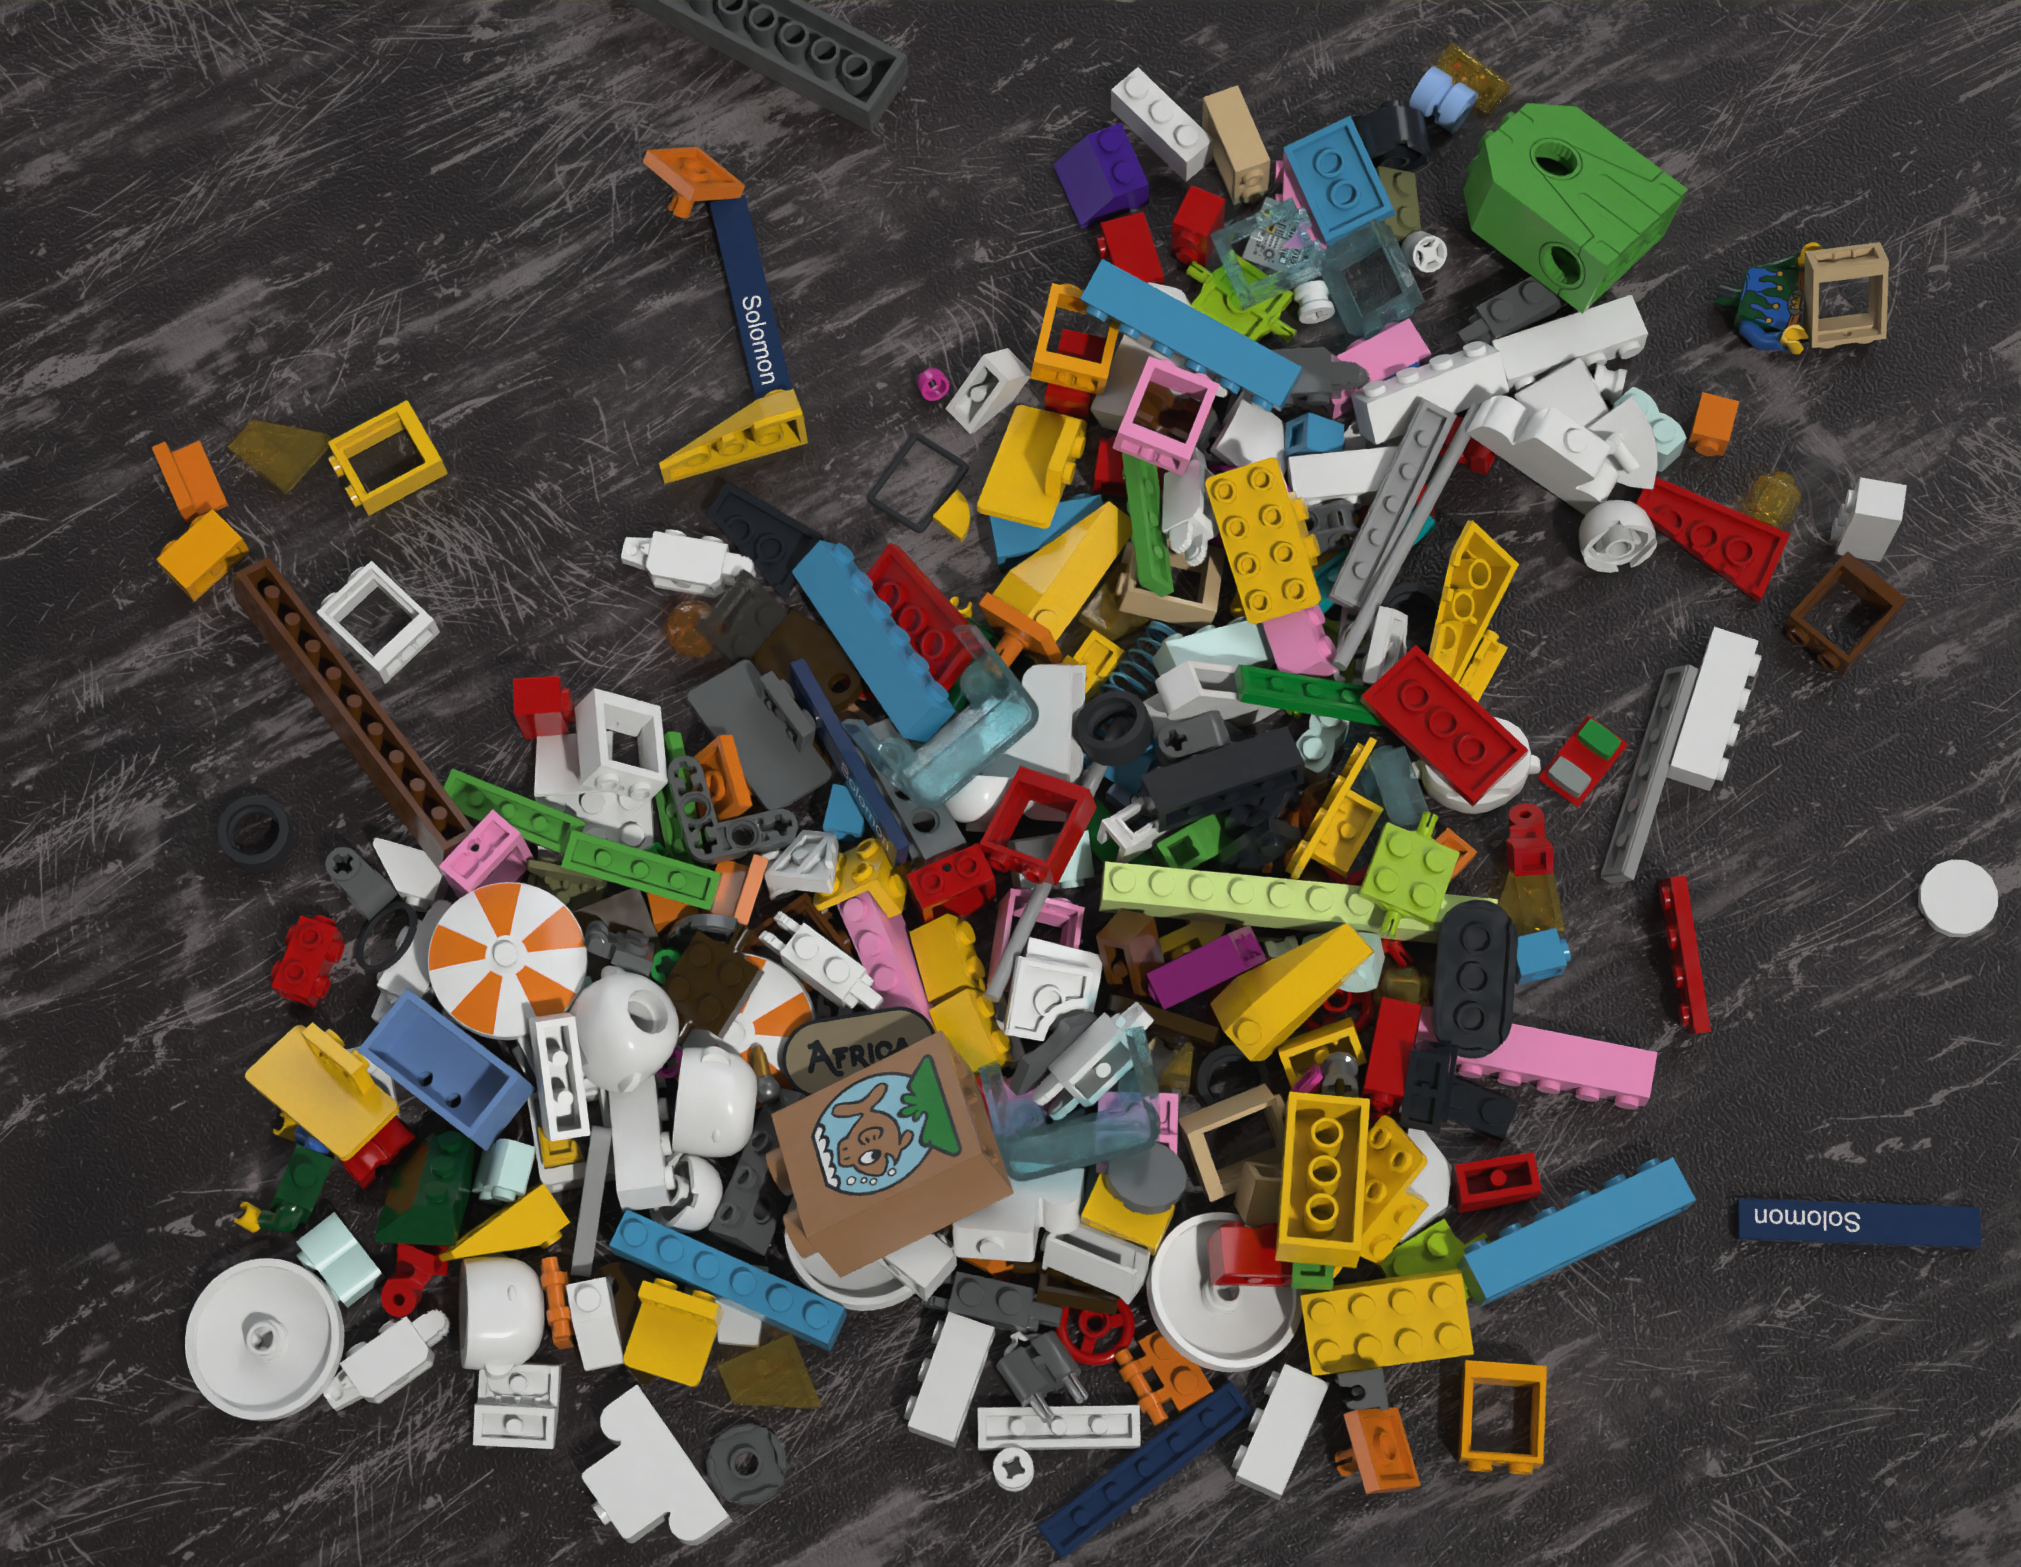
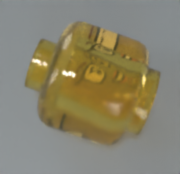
[1745,470,1802,528]
[1374,966,1433,1017]

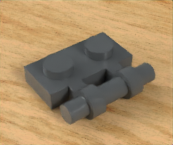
[585,920,654,977]

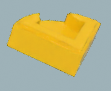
[933,489,970,543]
[538,1127,584,1168]

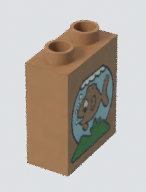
[766,1030,1014,1278]

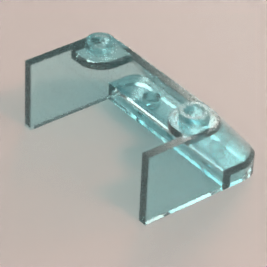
[841,625,1039,809]
[978,1026,1161,1182]

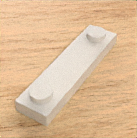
[978,1405,1140,1451]

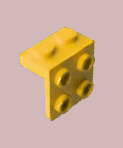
[813,838,912,918]
[623,1278,724,1387]

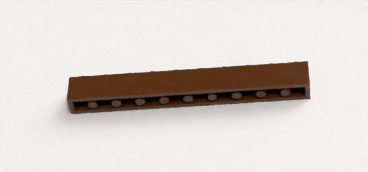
[235,557,476,874]

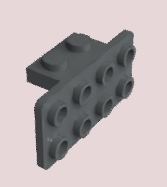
[687,660,831,811]

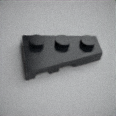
[707,482,824,602]

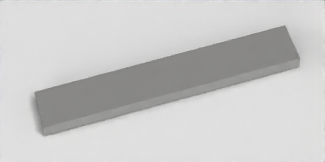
[1327,398,1457,614]
[1600,664,1700,883]

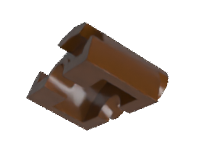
[1133,381,1214,444]

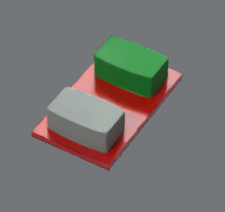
[1538,715,1628,808]

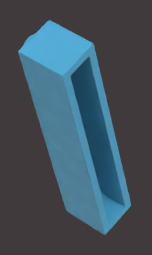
[1080,259,1303,413]
[792,540,955,742]
[1457,1158,1696,1308]
[609,1209,847,1352]

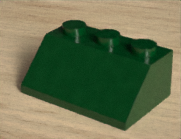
[375,1131,476,1246]

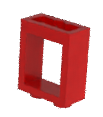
[980,766,1097,886]
[907,843,997,925]
[1361,997,1422,1116]

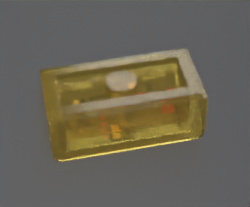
[1435,42,1514,115]
[1158,1042,1194,1100]

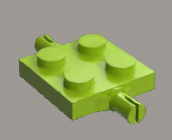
[1186,253,1297,344]
[1358,812,1460,939]
[1377,1219,1491,1300]

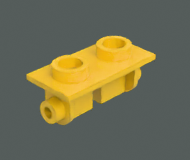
[1458,629,1508,702]

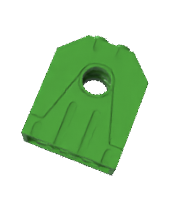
[1463,103,1688,314]

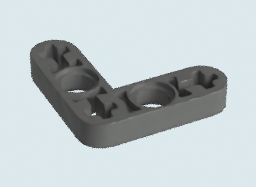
[667,756,798,866]

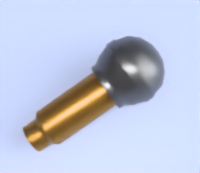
[751,1046,781,1104]

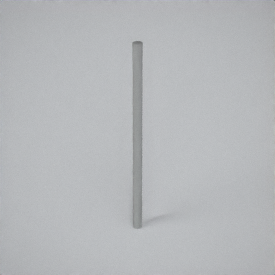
[1332,403,1481,671]
[984,716,1128,1002]

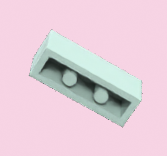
[1152,616,1276,676]

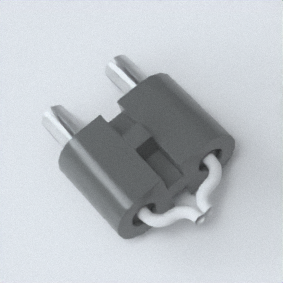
[996,1331,1088,1423]

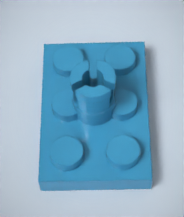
[1283,116,1396,247]

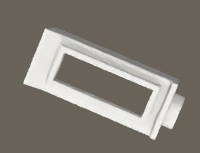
[1097,797,1188,863]
[1040,1223,1151,1305]

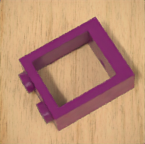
[1147,925,1267,1010]

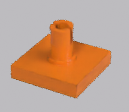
[642,147,745,218]
[979,592,1063,675]
[689,735,755,837]
[1335,1407,1421,1494]

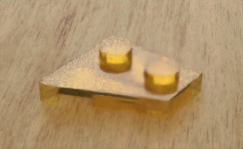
[228,420,332,495]
[1079,562,1173,641]
[1499,869,1565,937]
[717,1333,822,1409]

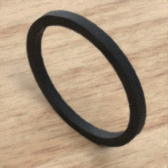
[355,901,418,973]

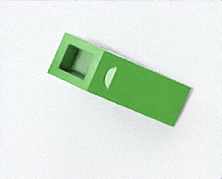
[1151,809,1235,870]

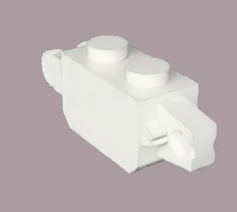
[1162,447,1219,567]
[621,530,756,598]
[372,899,452,1024]
[758,911,884,1011]
[1032,1002,1154,1121]
[323,1309,452,1411]

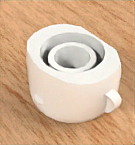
[1409,717,1541,814]
[570,966,679,1094]
[672,1046,757,1157]
[458,1253,545,1380]

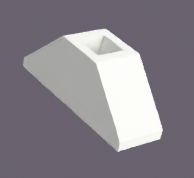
[1396,1128,1452,1246]

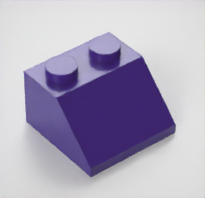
[1053,123,1149,229]

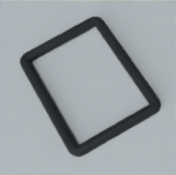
[867,433,969,533]

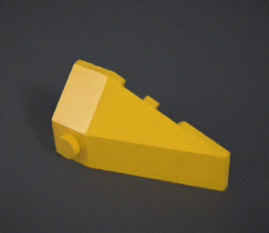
[659,389,808,484]
[992,501,1133,642]
[1428,521,1519,684]
[1210,923,1375,1061]

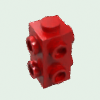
[270,915,345,1008]

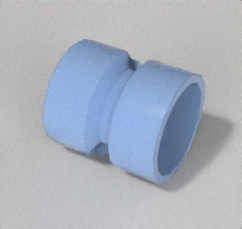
[1409,66,1478,134]

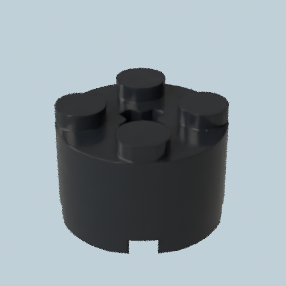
[1352,100,1431,173]

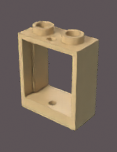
[1202,85,1270,205]
[1803,242,1889,348]
[1116,537,1226,630]
[1178,1084,1286,1202]

